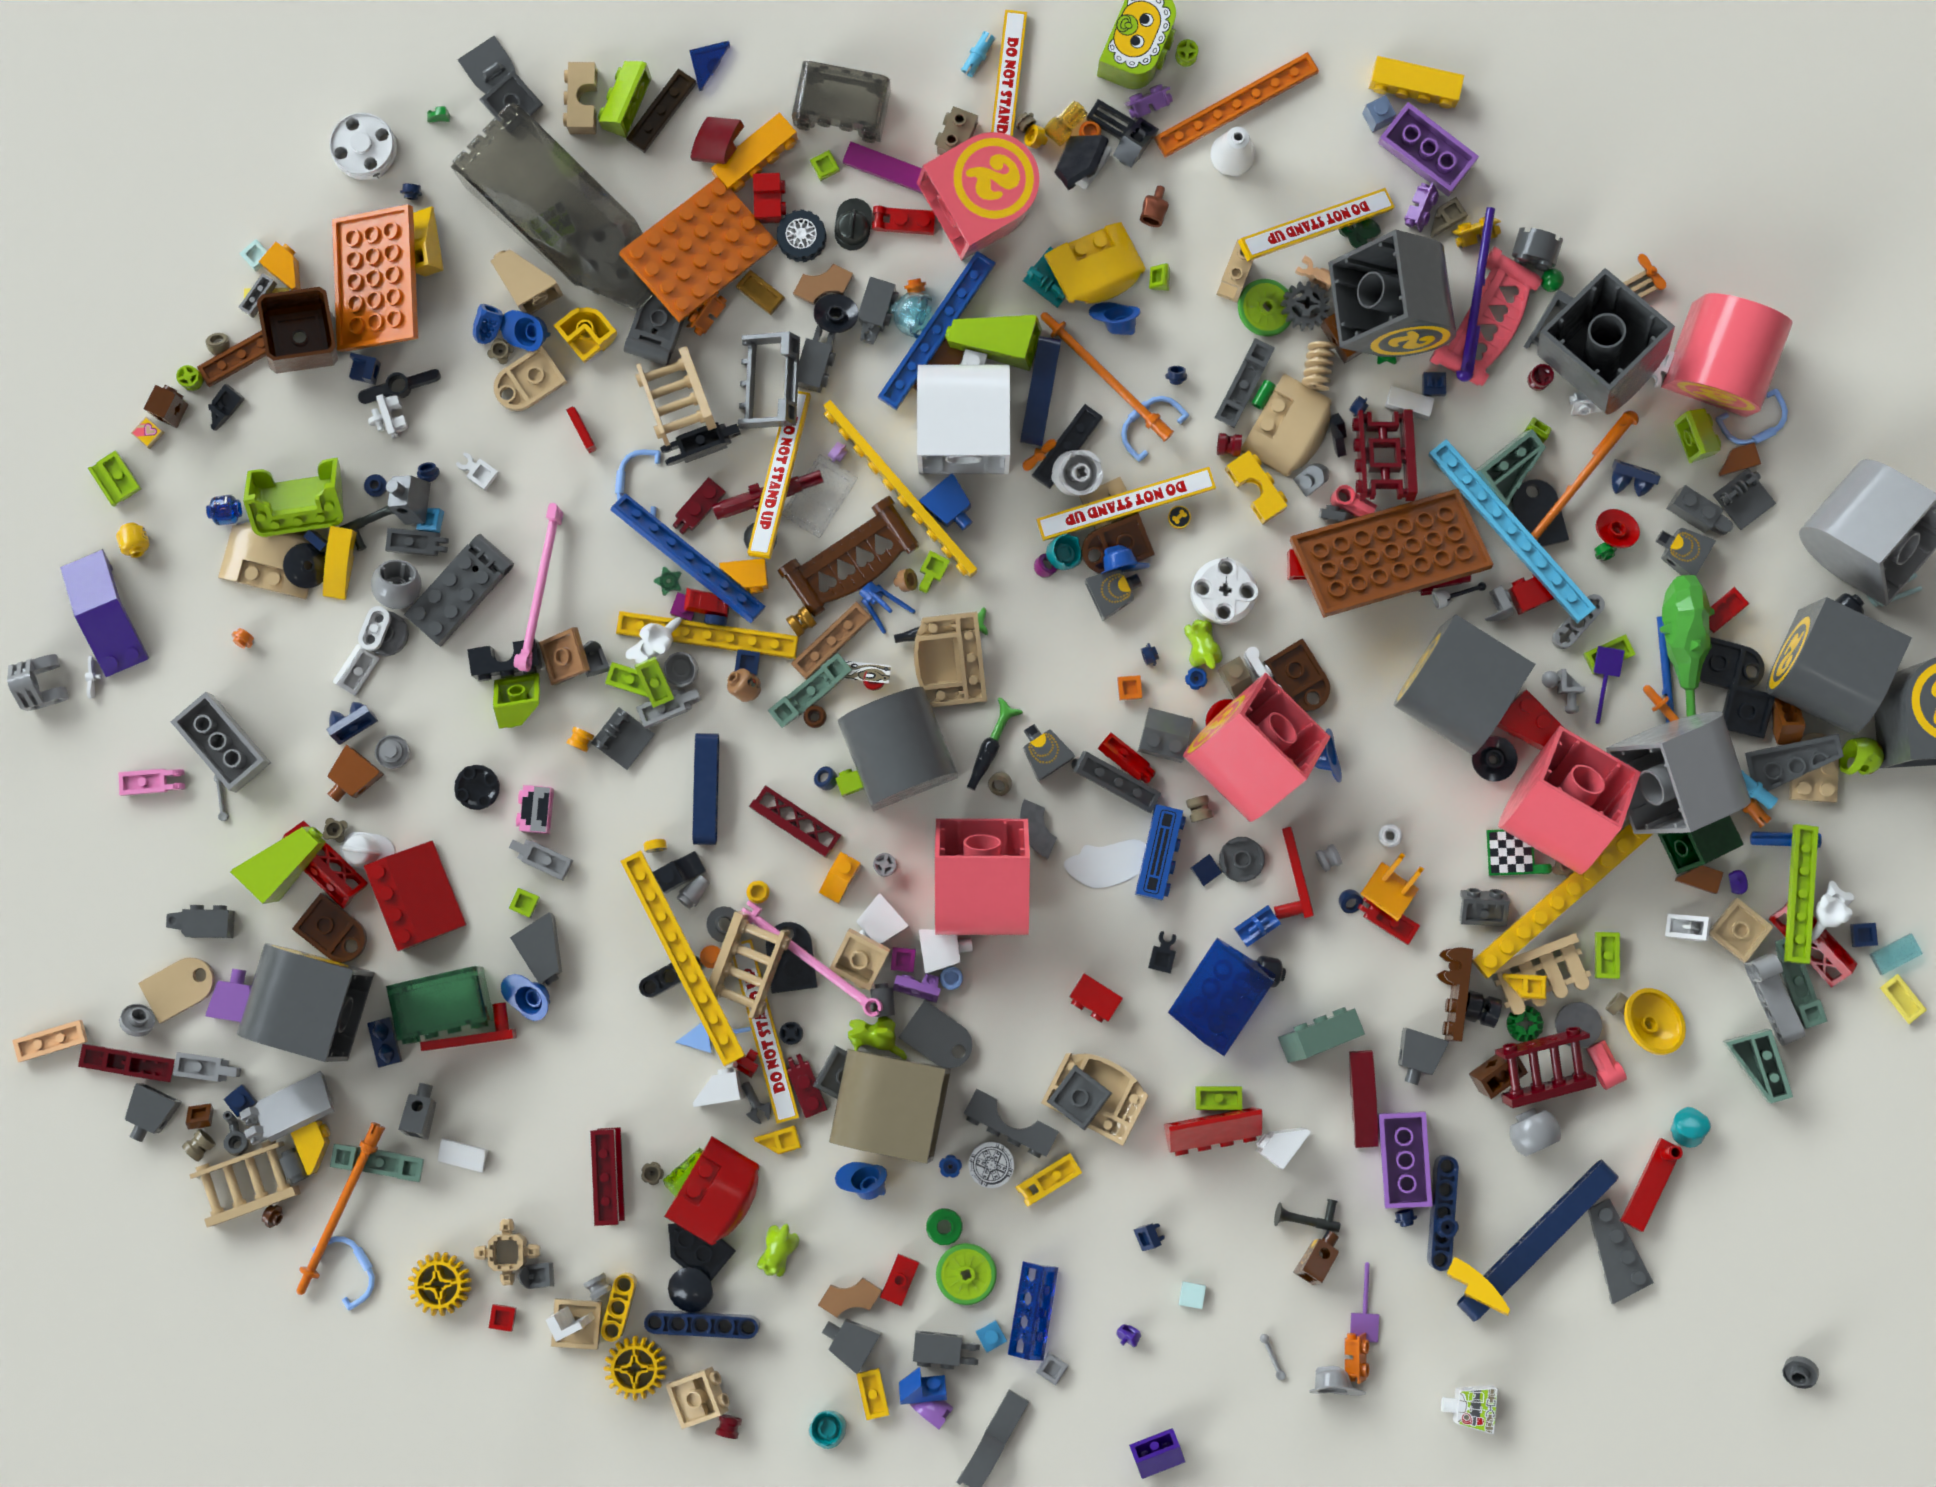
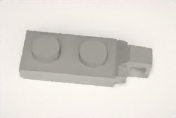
[636,689,702,729]
[509,839,574,881]
[173,1052,241,1082]

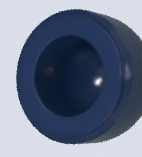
[814,766,838,790]
[1339,889,1363,913]

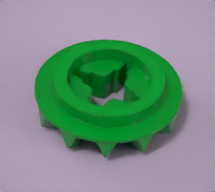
[1506,1005,1544,1042]

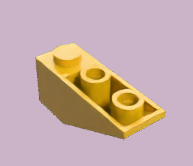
[413,206,444,277]

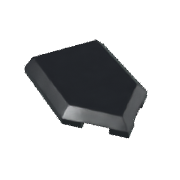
[1054,135,1109,190]
[668,1223,736,1281]

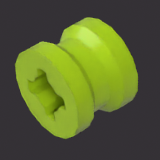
[1175,39,1199,67]
[176,365,204,391]

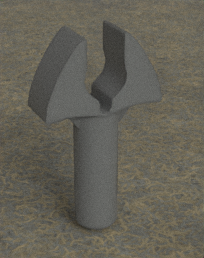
[741,1082,771,1124]

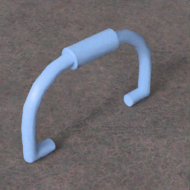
[1716,388,1788,445]
[1121,396,1189,462]
[615,449,661,517]
[312,1236,375,1310]

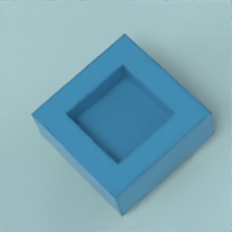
[416,508,444,533]
[975,1320,1007,1352]

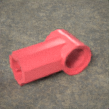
[1330,485,1377,517]
[1586,1040,1627,1090]

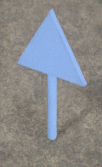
[675,1023,752,1053]

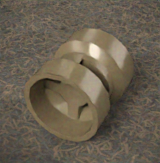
[1186,795,1213,823]
[182,1129,216,1162]

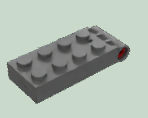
[624,286,685,366]
[404,534,514,647]

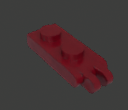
[672,477,726,535]
[787,1054,828,1118]

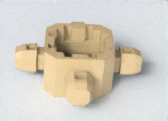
[474,1219,541,1286]

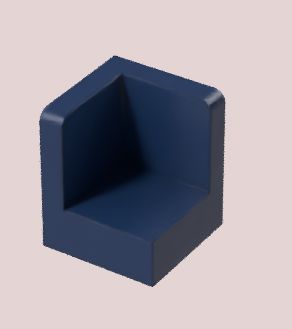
[349,352,381,385]

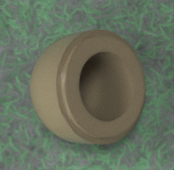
[206,333,230,356]
[988,772,1012,796]

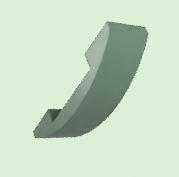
[768,653,852,728]
[1775,938,1827,1029]
[330,1144,424,1182]

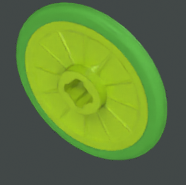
[1238,279,1294,336]
[936,1243,997,1305]

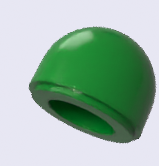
[1541,268,1564,292]

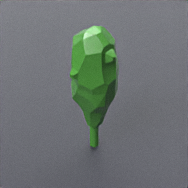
[1660,575,1715,717]

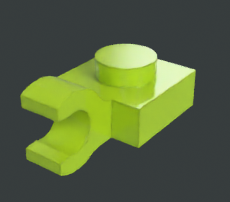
[919,551,950,594]

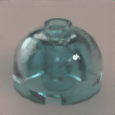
[892,292,932,338]

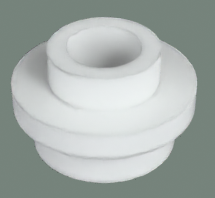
[1379,824,1402,847]

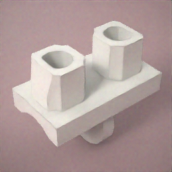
[368,394,409,439]

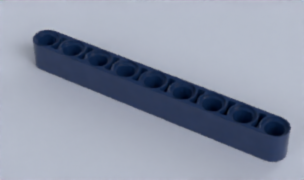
[1457,1159,1619,1322]

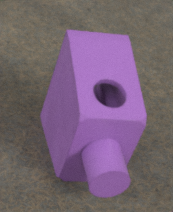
[205,969,252,1022]

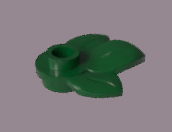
[1338,218,1381,248]

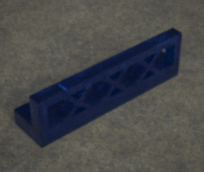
[1008,1261,1058,1361]

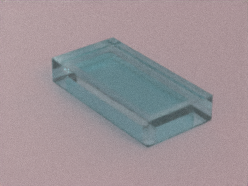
[1869,933,1923,975]

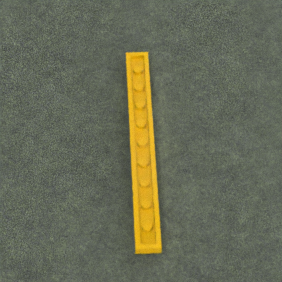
[823,400,977,578]
[1472,823,1653,979]
[620,850,746,1066]

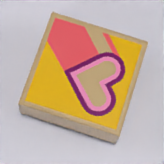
[131,417,165,449]

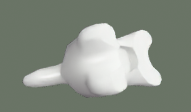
[626,617,682,664]
[1812,881,1854,942]

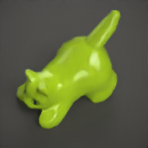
[1184,619,1223,669]
[848,1016,907,1060]
[757,1224,800,1277]

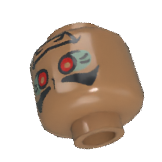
[727,668,761,702]

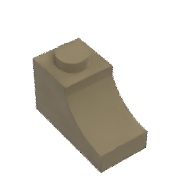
[1218,656,1253,699]

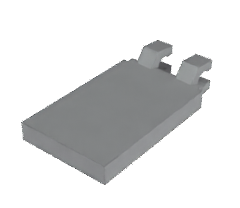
[239,1071,335,1145]

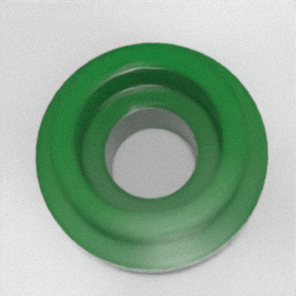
[1594,542,1617,561]

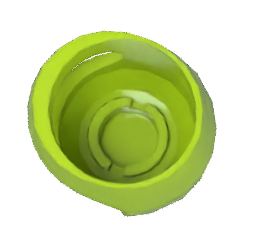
[1839,737,1884,775]

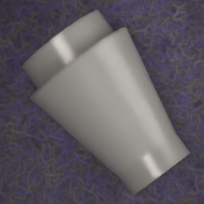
[676,875,710,909]

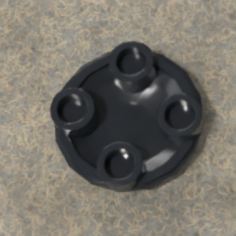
[454,765,500,810]
[668,1267,714,1313]

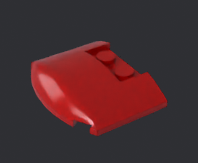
[664,1136,759,1246]

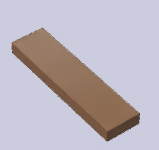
[791,601,872,680]

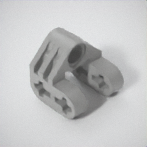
[7,654,69,711]

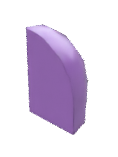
[910,1400,953,1429]

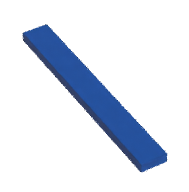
[878,251,996,411]
[610,493,766,623]

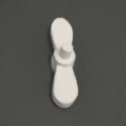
[85,656,101,699]

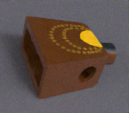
[1293,1230,1339,1285]

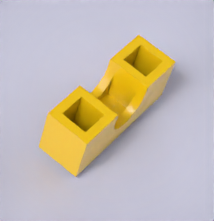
[1225,451,1288,524]

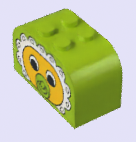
[1097,0,1176,89]

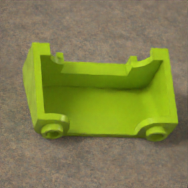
[243,457,344,537]

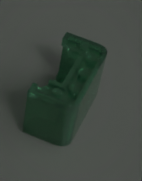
[386,966,494,1045]

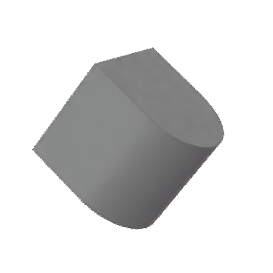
[1799,459,1936,606]
[1606,712,1751,834]

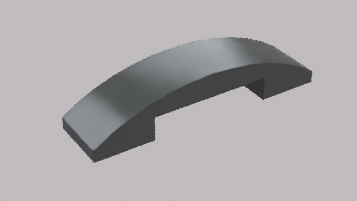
[1214,338,1275,428]

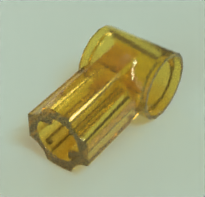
[1044,100,1087,146]

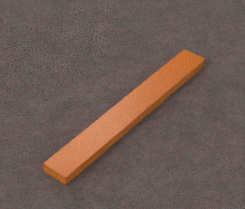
[1154,52,1319,158]

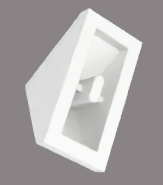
[1665,914,1711,942]

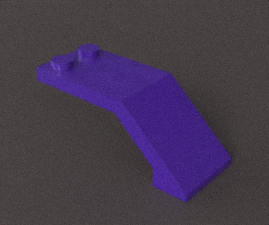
[60,549,149,677]

